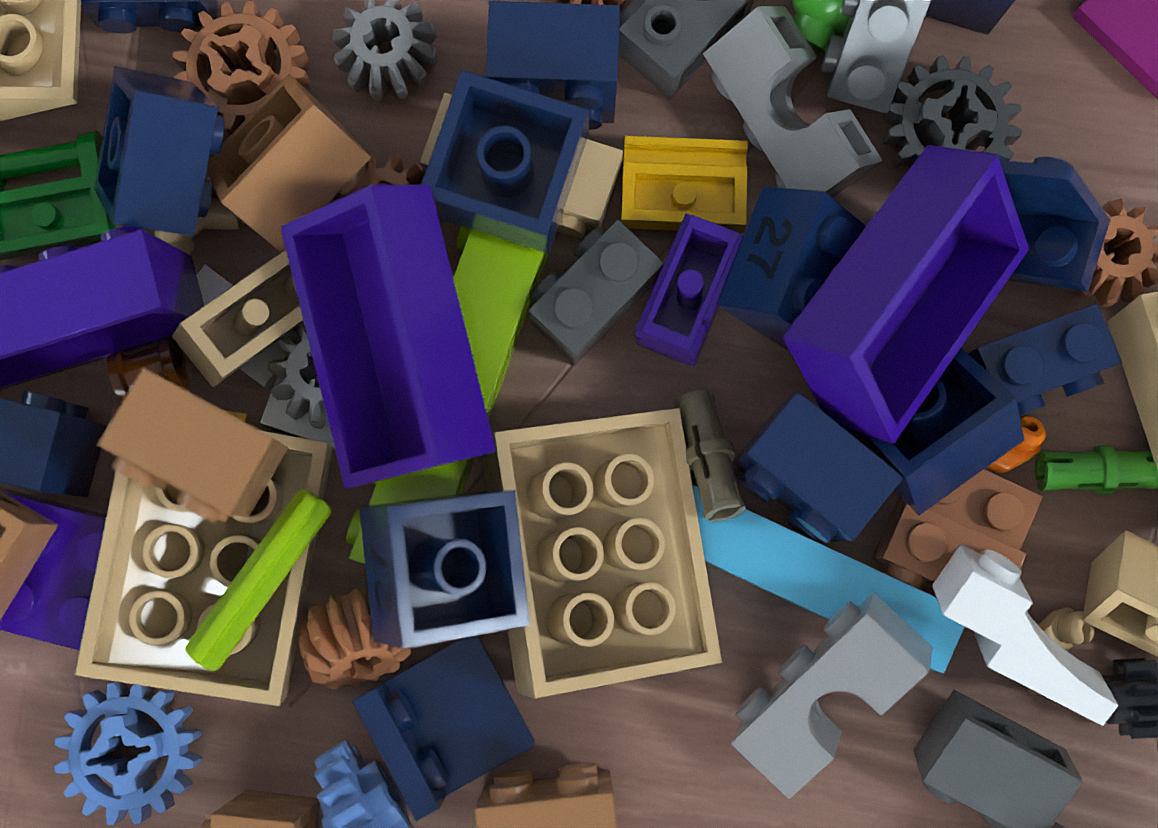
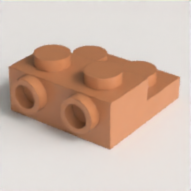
[872,469,1043,590]

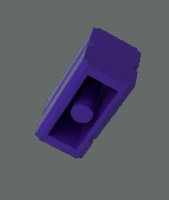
[636,214,743,367]

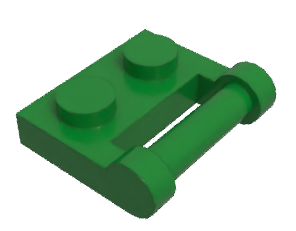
[0,130,116,261]

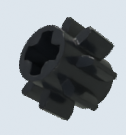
[1102,658,1158,739]

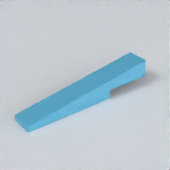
[692,484,965,674]

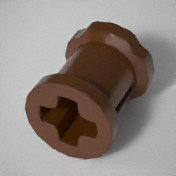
[107,336,190,404]

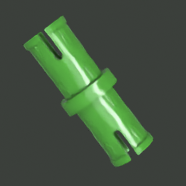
[1035,445,1158,495]

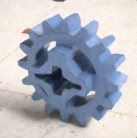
[54,682,202,825]
[314,740,413,828]

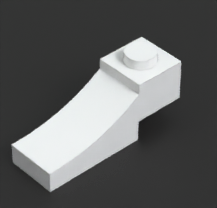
[932,544,1119,726]

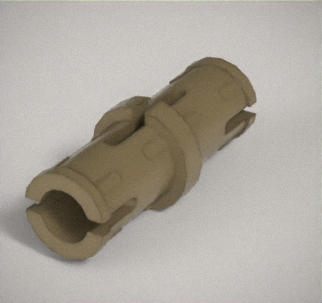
[674,390,746,522]

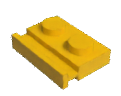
[621,136,748,234]

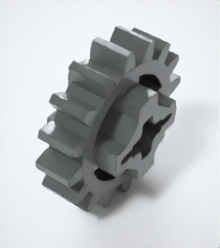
[882,56,1022,167]

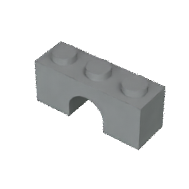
[703,6,883,198]
[731,592,933,799]

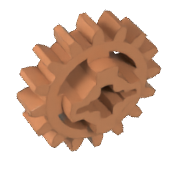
[172,0,311,136]

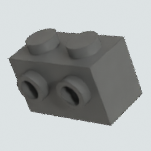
[618,0,754,99]
[820,0,931,114]
[528,220,664,365]
[913,689,1083,828]

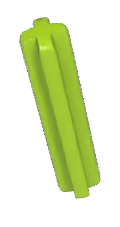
[185,489,332,671]

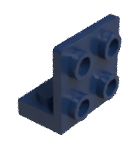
[982,152,1110,292]
[352,635,535,821]

